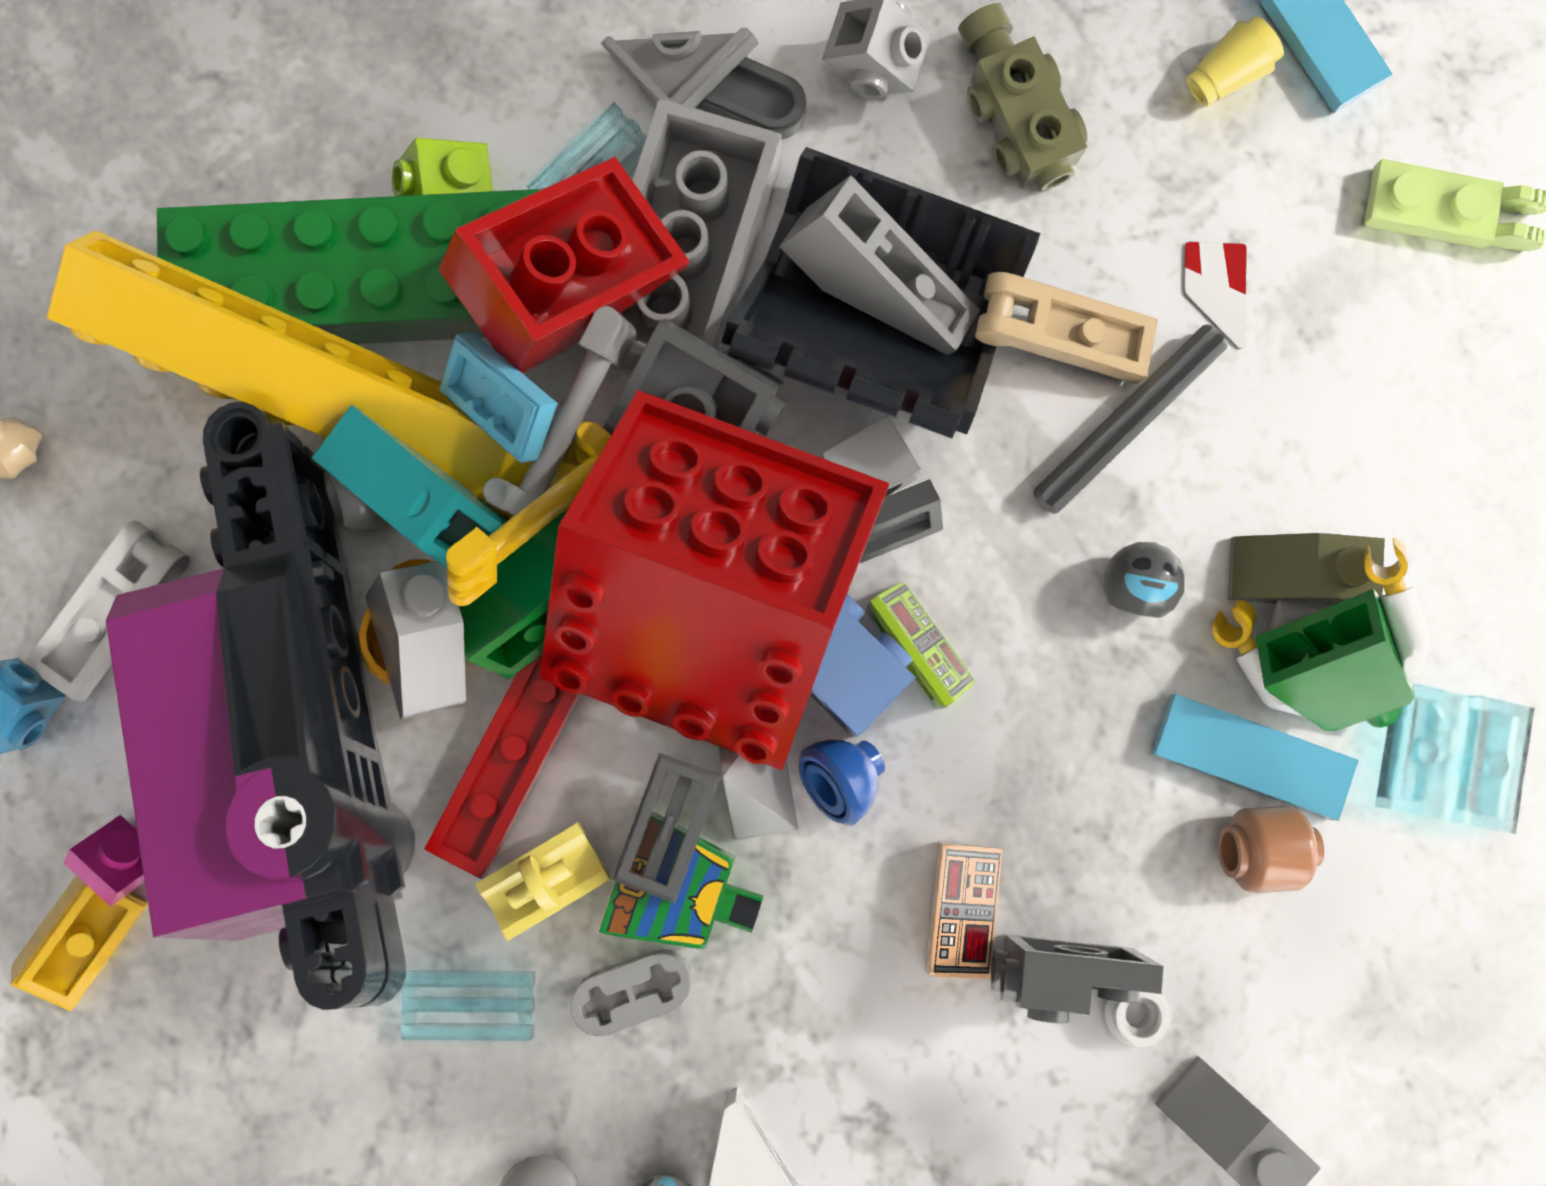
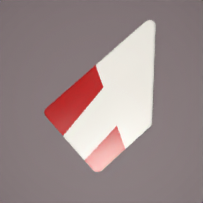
[1184,241,1247,349]

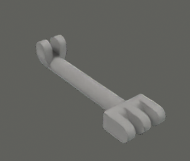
[483,306,636,516]

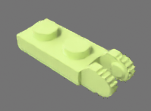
[1364,159,1546,252]

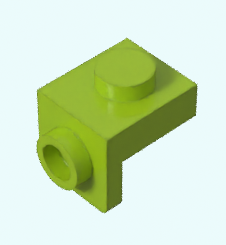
[391,137,493,196]

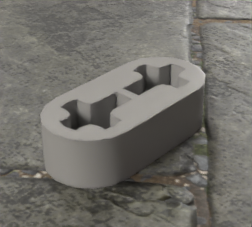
[570,949,692,1036]

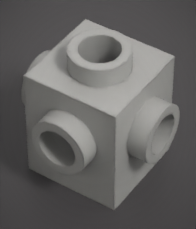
[822,0,932,99]

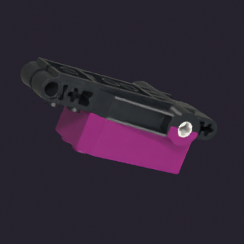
[106,402,415,1010]

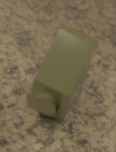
[1228,533,1385,604]

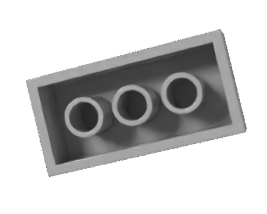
[620,98,782,370]

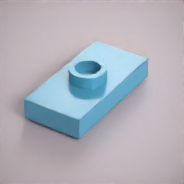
[439,333,558,463]

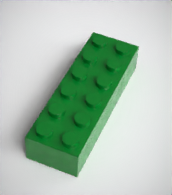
[157,189,540,344]

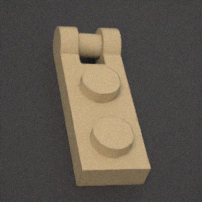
[975,272,1158,384]

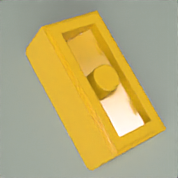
[11,875,148,1011]

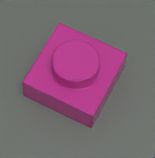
[64,815,145,907]

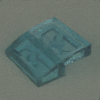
[1375,682,1535,835]

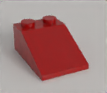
[438,157,690,373]

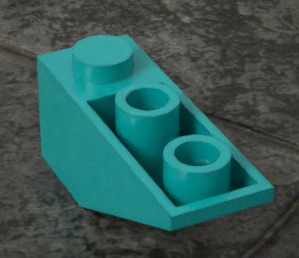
[312,404,510,568]

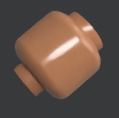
[1218,806,1324,893]

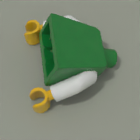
[1212,538,1430,731]

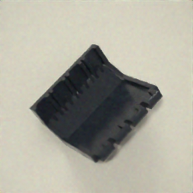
[721,147,1041,439]

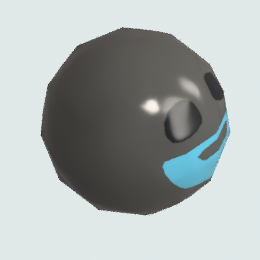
[1103,542,1185,618]

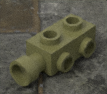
[958,3,1087,191]

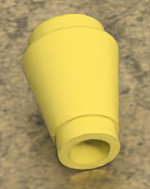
[1185,16,1284,107]

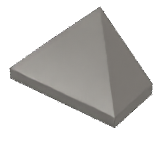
[719,747,798,839]

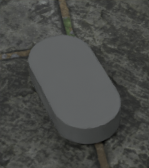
[698,57,806,139]

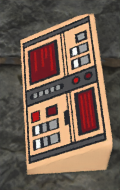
[925,841,1003,979]

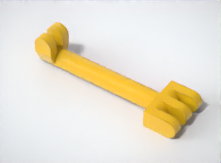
[446,422,611,606]

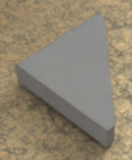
[600,28,759,108]

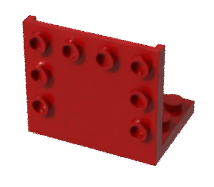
[540,390,890,771]

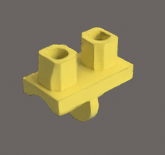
[475,822,612,941]

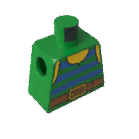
[599,811,764,949]

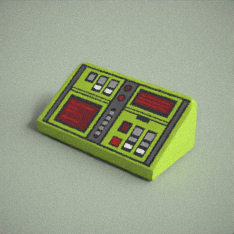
[866,583,975,709]

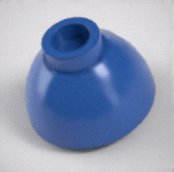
[799,740,885,826]

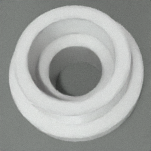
[1104,992,1171,1048]

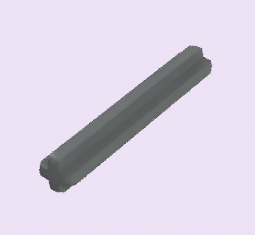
[1033,324,1228,514]

